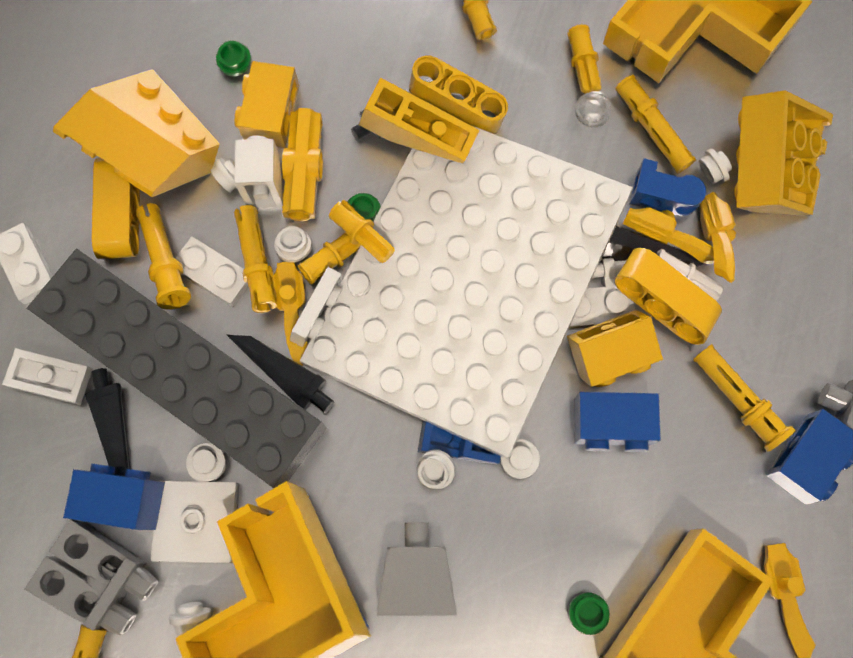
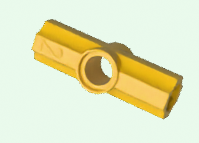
[282,108,323,222]

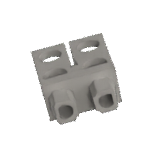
[24,519,158,635]

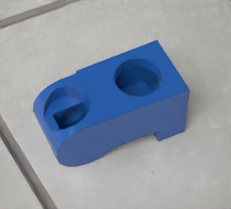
[629,158,706,216]

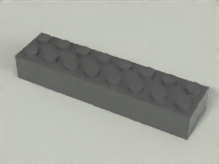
[27,248,327,488]

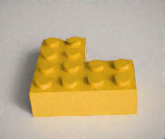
[603,0,812,83]
[175,481,371,658]
[603,528,774,658]

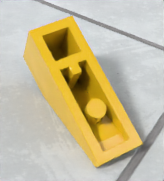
[359,77,480,164]

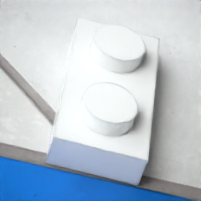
[0,222,53,305]
[175,236,248,307]
[290,267,342,347]
[2,348,93,405]

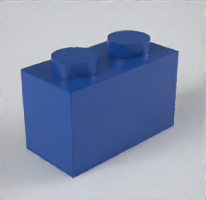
[574,392,661,452]
[766,409,853,504]
[63,463,165,530]

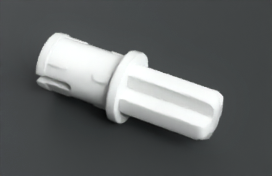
[657,249,723,301]

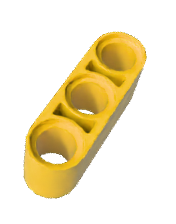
[409,55,508,134]
[92,158,140,259]
[615,248,722,345]

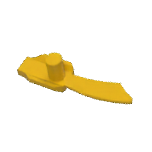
[700,192,736,283]
[623,207,714,264]
[271,262,308,366]
[764,543,816,658]

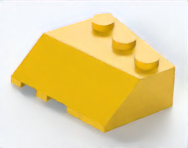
[53,69,220,197]
[734,90,833,215]

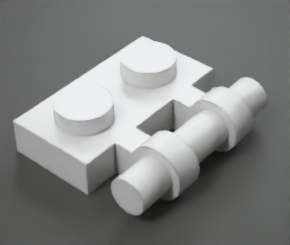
[569,258,636,330]

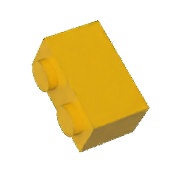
[234,61,299,148]
[567,310,663,387]

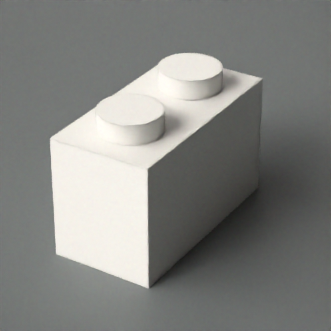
[234,136,285,211]

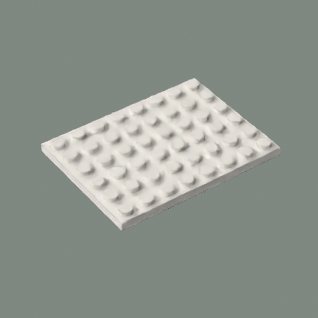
[300,125,633,459]

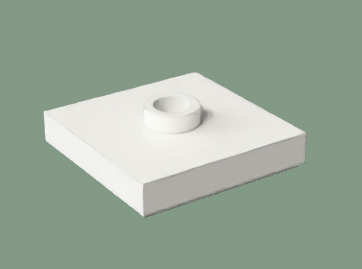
[151,481,239,563]

